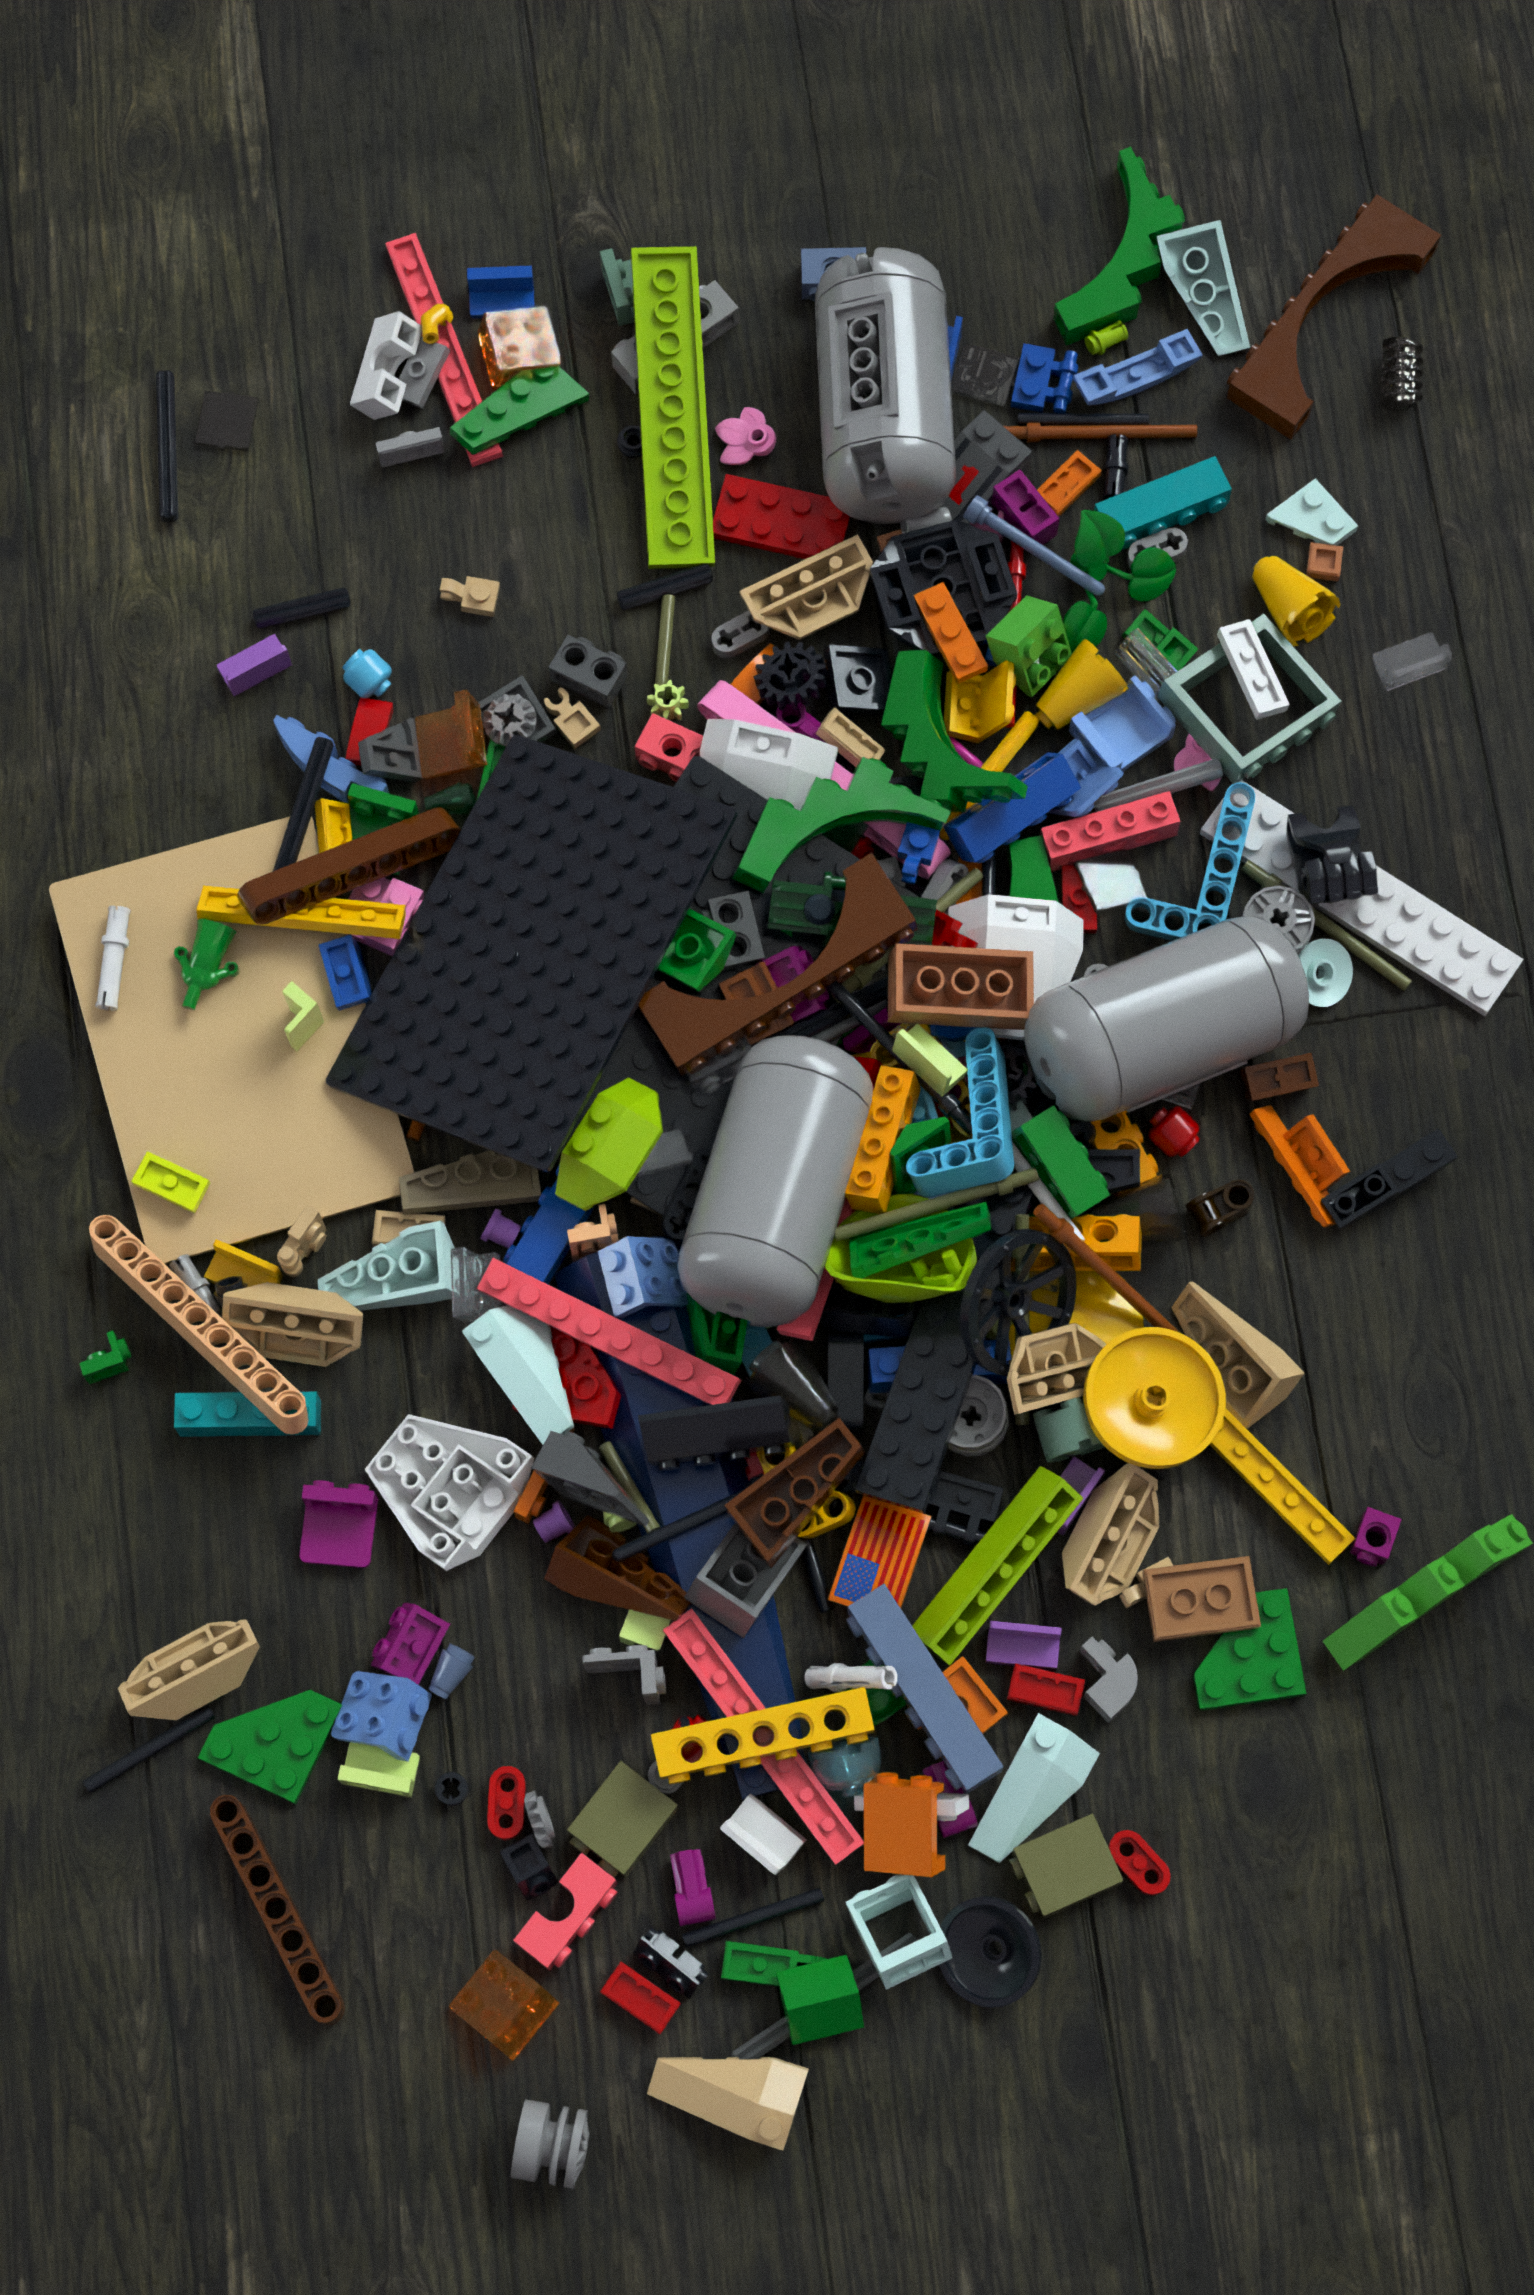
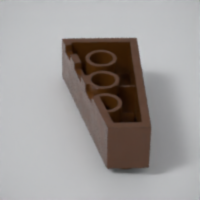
[725,1418,863,1569]

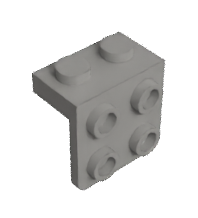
[582,1645,666,1705]

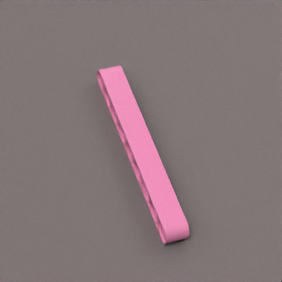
[697,680,951,879]

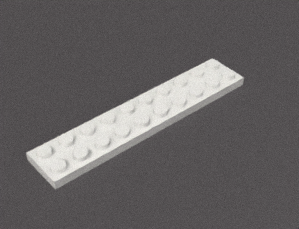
[1200,780,1524,1016]

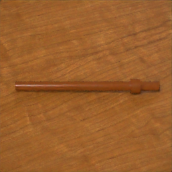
[1003,423,1197,443]
[1033,1204,1178,1332]

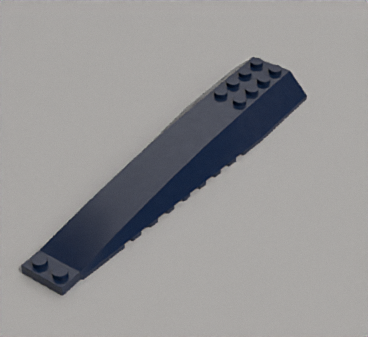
[554,1236,807,1801]

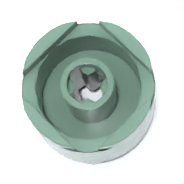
[1033,1397,1105,1463]

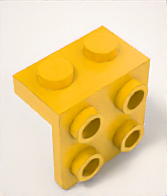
[944,660,1016,744]

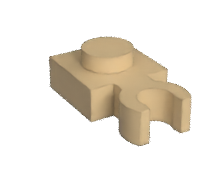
[544,687,601,750]

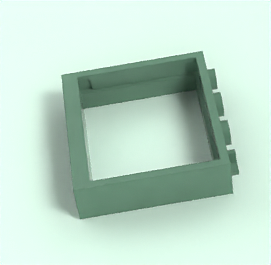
[1157,614,1342,784]

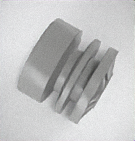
[1243,886,1315,955]
[948,1375,1009,1457]
[511,2099,589,2189]

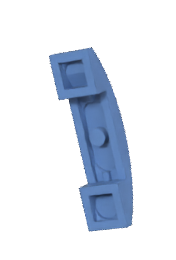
[1072,329,1203,405]

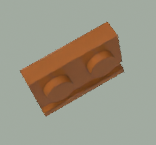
[719,961,795,1046]

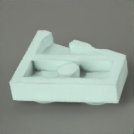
[1266,478,1358,546]

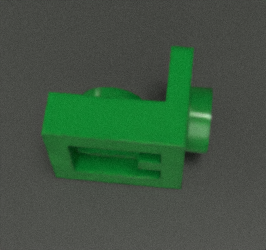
[79,1331,131,1385]

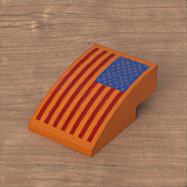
[828,1496,932,1608]

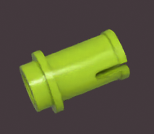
[1085,320,1128,355]

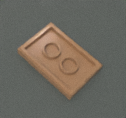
[1142,1556,1261,1642]

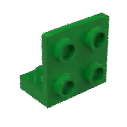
[348,783,419,876]

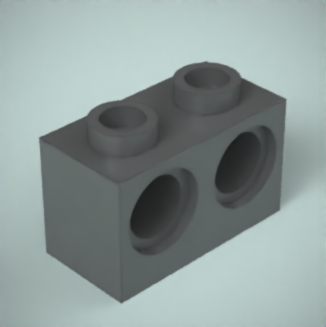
[549,635,628,709]
[701,891,765,972]

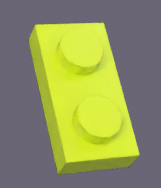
[131,1151,210,1213]

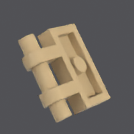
[277,1204,327,1277]

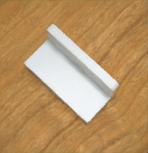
[720,1794,807,1875]

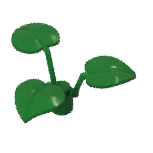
[1062,510,1176,653]

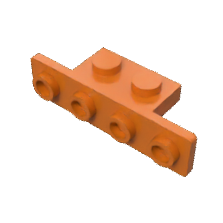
[1250,1105,1351,1228]

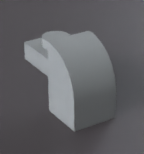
[1080,1637,1138,1723]

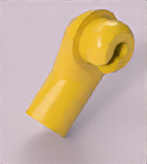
[421,304,453,344]

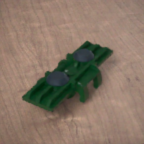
[767,871,937,949]

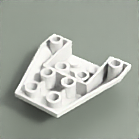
[700,719,838,811]
[948,894,1084,1040]
[365,1414,534,1571]

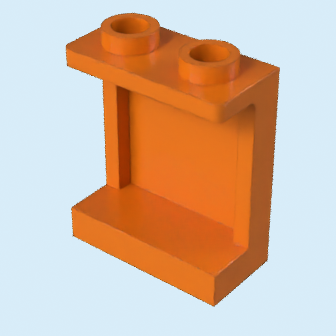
[864,1772,945,1877]

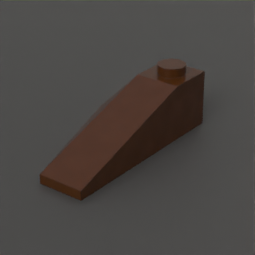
[544,1515,692,1621]

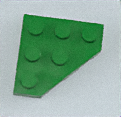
[1193,1588,1306,1711]
[198,1690,342,1805]

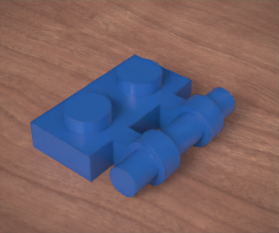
[1011,343,1078,413]

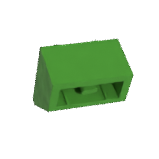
[986,595,1072,697]

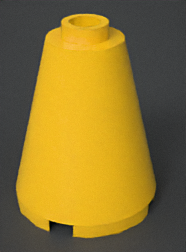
[1252,556,1340,646]
[1035,639,1129,730]

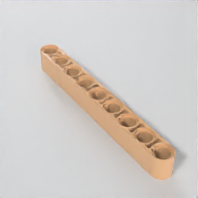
[89,1215,309,1435]

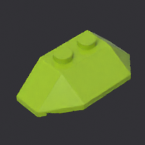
[555,1077,663,1211]

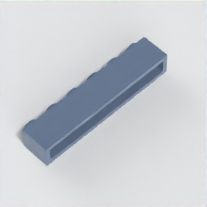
[845,1584,1004,1794]

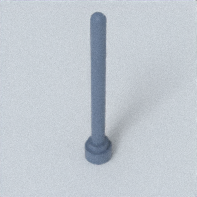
[963,495,1105,596]

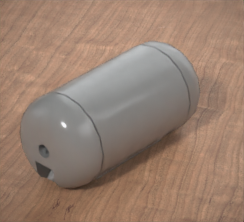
[815,247,956,524]
[1024,915,1309,1122]
[678,1035,873,1327]

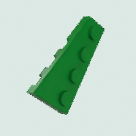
[450,353,589,455]
[849,1202,992,1279]

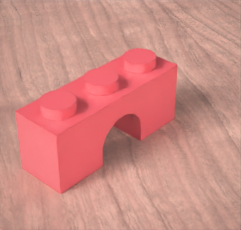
[513,1853,618,1971]

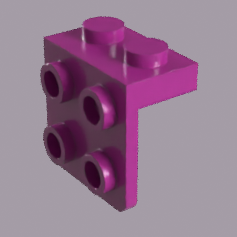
[299,1480,378,1568]

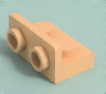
[567,1204,619,1263]

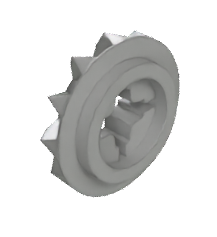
[483,693,536,746]
[524,1790,556,1848]

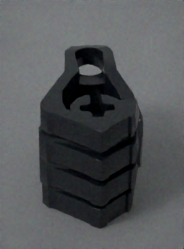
[1286,805,1378,904]

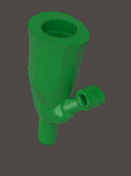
[174,918,240,1010]

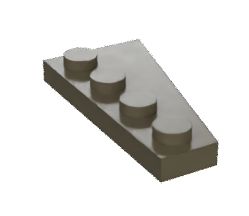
[399,1150,541,1215]

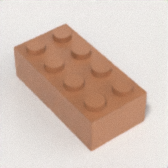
[888,943,1034,1030]

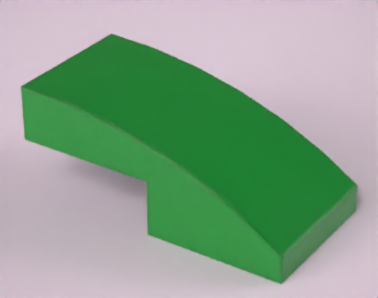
[1121,609,1198,673]

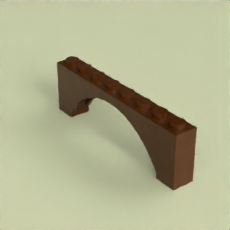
[1227,194,1441,440]
[638,853,918,1076]

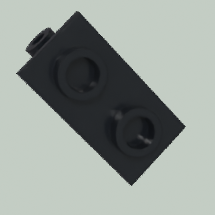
[633,1928,709,1999]

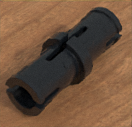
[1103,434,1129,500]

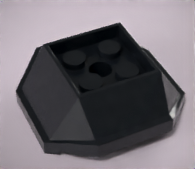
[870,520,1017,658]

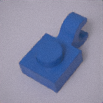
[898,822,940,885]

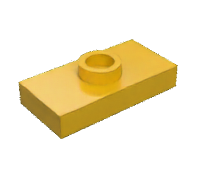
[315,798,352,853]

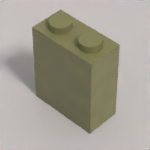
[567,1761,679,1879]
[1009,1813,1123,1920]

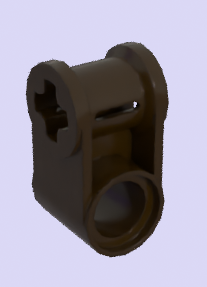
[1185,1179,1255,1237]

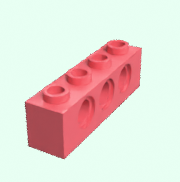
[634,713,703,782]
[1040,791,1180,872]

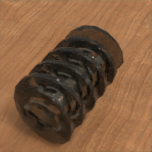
[1381,337,1423,411]

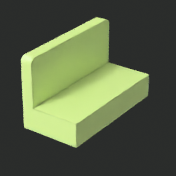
[282,981,324,1051]
[892,1023,968,1097]
[338,1742,420,1798]

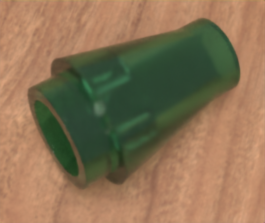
[424,781,476,814]

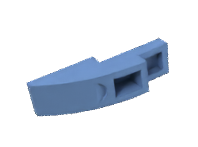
[273,715,389,803]

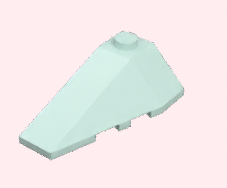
[1157,220,1250,356]
[318,1221,464,1311]
[462,1305,574,1445]
[968,1713,1100,1863]

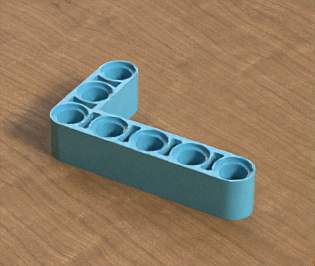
[1125,782,1255,941]
[906,1027,1014,1197]

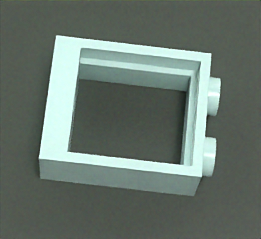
[846,1875,952,1989]

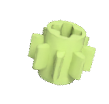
[647,680,689,721]

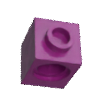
[1350,1507,1402,1567]

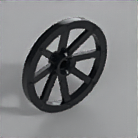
[960,1229,1077,1376]

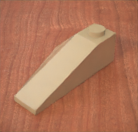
[1171,1282,1304,1429]
[647,2057,809,2151]

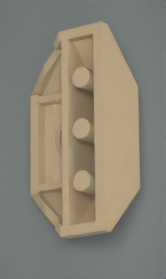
[739,534,873,640]
[222,1282,363,1367]
[1007,1323,1107,1414]
[1062,1463,1159,1605]
[118,1620,260,1720]

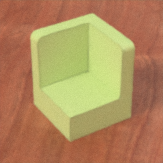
[619,1610,673,1651]

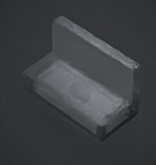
[1372,632,1453,691]
[635,1129,693,1178]

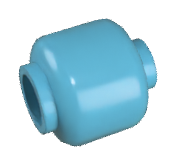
[342,649,392,698]

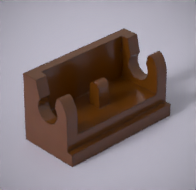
[1239,1052,1319,1101]

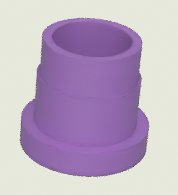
[480,1208,522,1249]
[533,1500,575,1543]

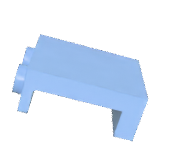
[1069,675,1176,772]

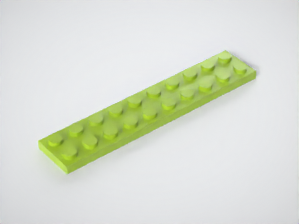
[631,246,715,569]

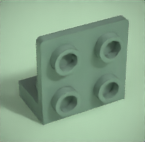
[600,248,634,326]

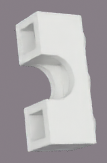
[350,311,422,420]

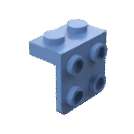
[1048,739,1124,817]
[598,1236,688,1318]
[331,1671,432,1762]

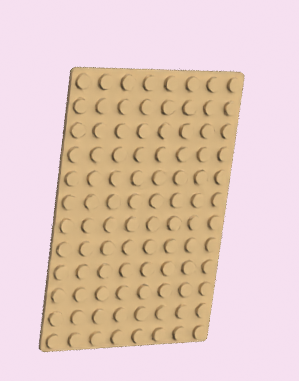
[49,816,415,1264]

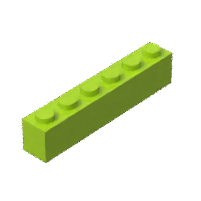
[912,1466,1083,1666]

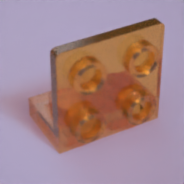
[477,306,561,390]
[415,689,487,780]
[449,1950,560,2061]

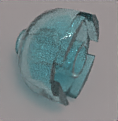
[807,1737,882,1798]

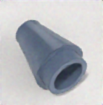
[428,1643,475,1699]

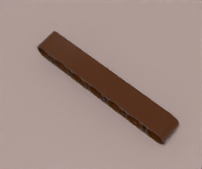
[237,807,461,925]
[210,1795,345,2025]

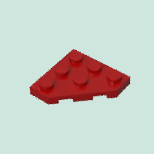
[512,1326,621,1429]

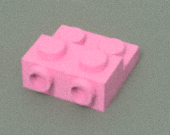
[346,877,425,956]

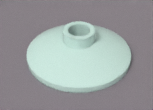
[1298,939,1353,1007]

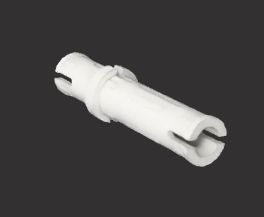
[95,906,131,1011]
[805,1663,897,1692]

